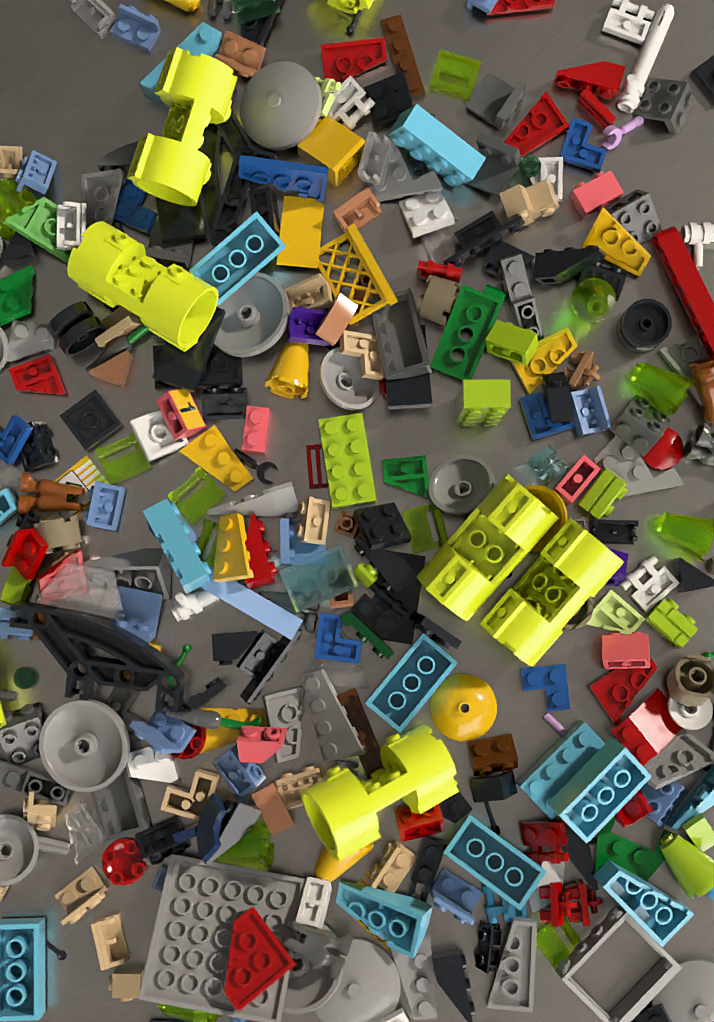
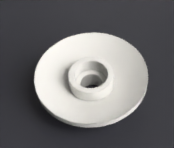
[668,697,713,730]

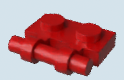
[416,260,463,283]
[520,821,569,864]

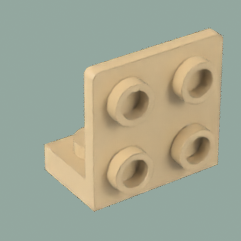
[369,840,418,893]
[54,865,109,925]

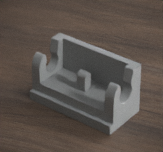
[69,0,116,38]
[357,131,394,186]

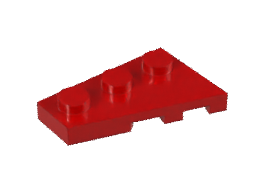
[486,0,555,16]
[321,37,387,83]
[504,91,570,158]
[588,657,658,724]

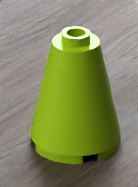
[660,833,714,899]

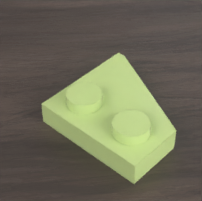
[587,589,645,634]

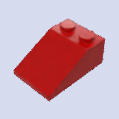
[606,688,682,766]

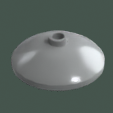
[319,347,379,410]
[428,455,495,515]
[0,814,39,886]

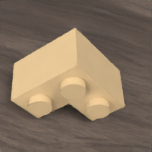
[499,179,560,226]
[160,768,220,821]

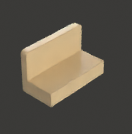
[94,306,142,348]

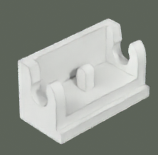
[56,201,86,251]
[296,877,332,929]

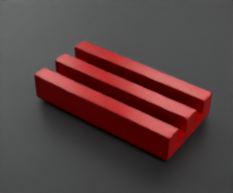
[577,88,617,129]
[306,444,328,489]

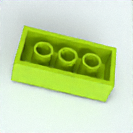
[456,379,511,427]
[318,413,377,510]

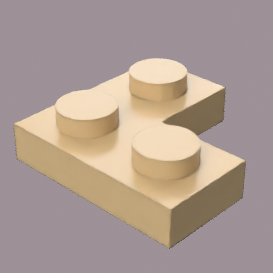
[339,330,385,380]

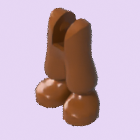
[690,358,714,424]
[18,472,85,515]

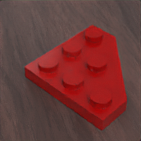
[224,906,296,1012]

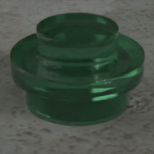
[519,155,541,178]
[13,667,37,689]

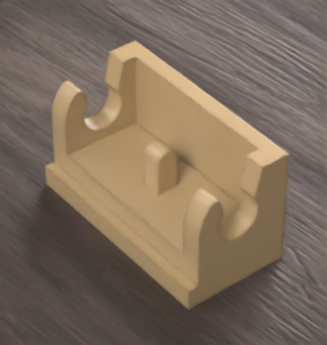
[91,913,130,971]

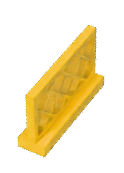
[318,224,398,325]

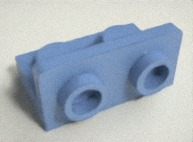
[110,3,161,53]
[15,150,57,194]
[212,744,266,797]

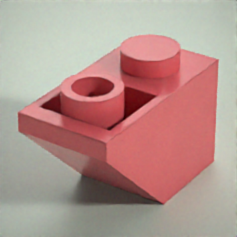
[237,726,287,763]

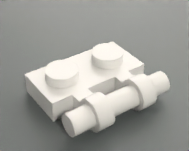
[602,0,655,45]
[328,75,375,130]
[620,555,679,613]

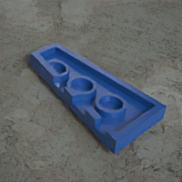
[239,155,328,203]

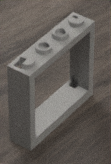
[555,904,682,1022]

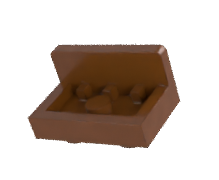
[467,734,518,777]

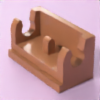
[333,187,382,233]
[251,782,295,836]

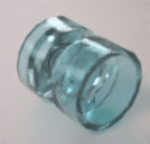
[527,444,569,486]

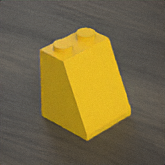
[297,115,365,188]

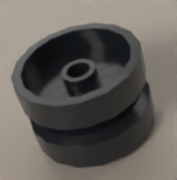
[617,299,672,353]
[47,301,105,356]

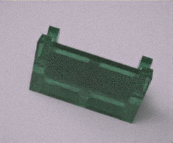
[232,0,281,24]

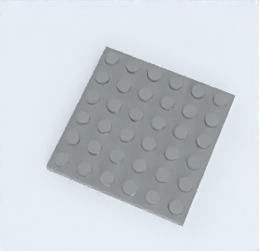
[138,854,306,1022]

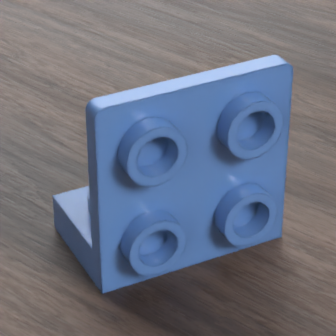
[280,518,326,565]
[111,585,163,642]
[129,706,197,754]
[640,765,689,829]
[430,867,483,924]

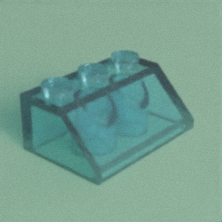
[277,544,359,613]

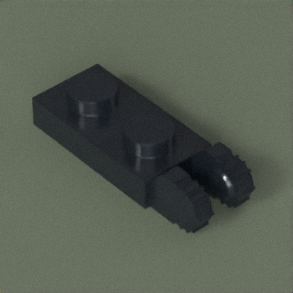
[407,835,447,903]

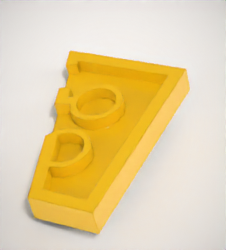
[510,327,578,395]

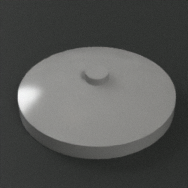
[240,61,322,150]
[214,272,290,357]
[39,699,130,792]
[282,924,343,1014]
[315,938,401,1022]
[650,958,714,1022]

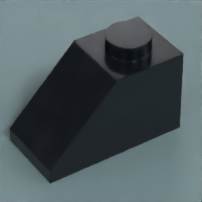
[482,241,535,276]
[542,372,574,424]
[212,631,259,665]

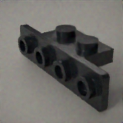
[443,210,525,267]
[236,628,302,704]

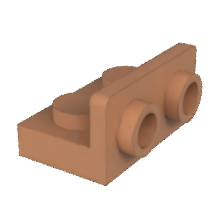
[214,31,266,78]

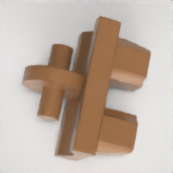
[563,349,601,392]

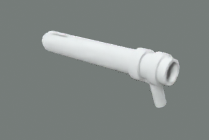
[617,4,675,113]
[681,222,714,267]
[170,550,281,622]

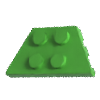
[3,197,71,264]

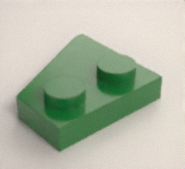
[382,455,430,498]

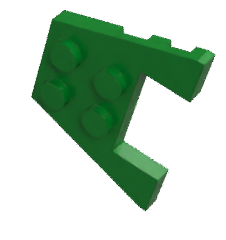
[594,816,682,881]

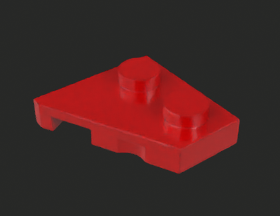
[8,353,66,395]

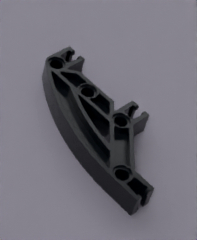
[198,85,276,249]
[9,601,185,713]

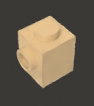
[108,968,144,1002]

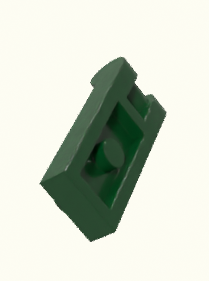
[341,611,394,659]

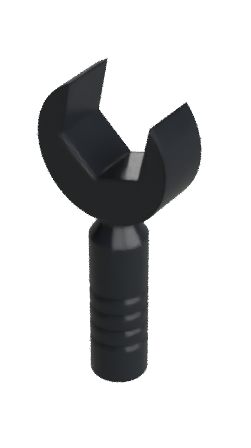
[234,448,279,485]

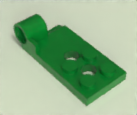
[430,284,507,381]

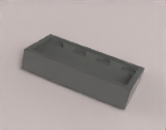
[368,288,432,380]
[91,750,152,841]

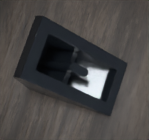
[0,232,39,268]
[672,557,714,593]
[470,771,517,803]

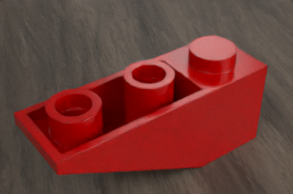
[553,61,626,100]
[245,514,278,589]

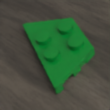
[0,265,36,326]

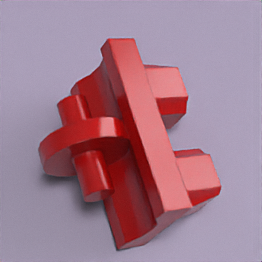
[564,879,603,926]
[539,882,577,927]

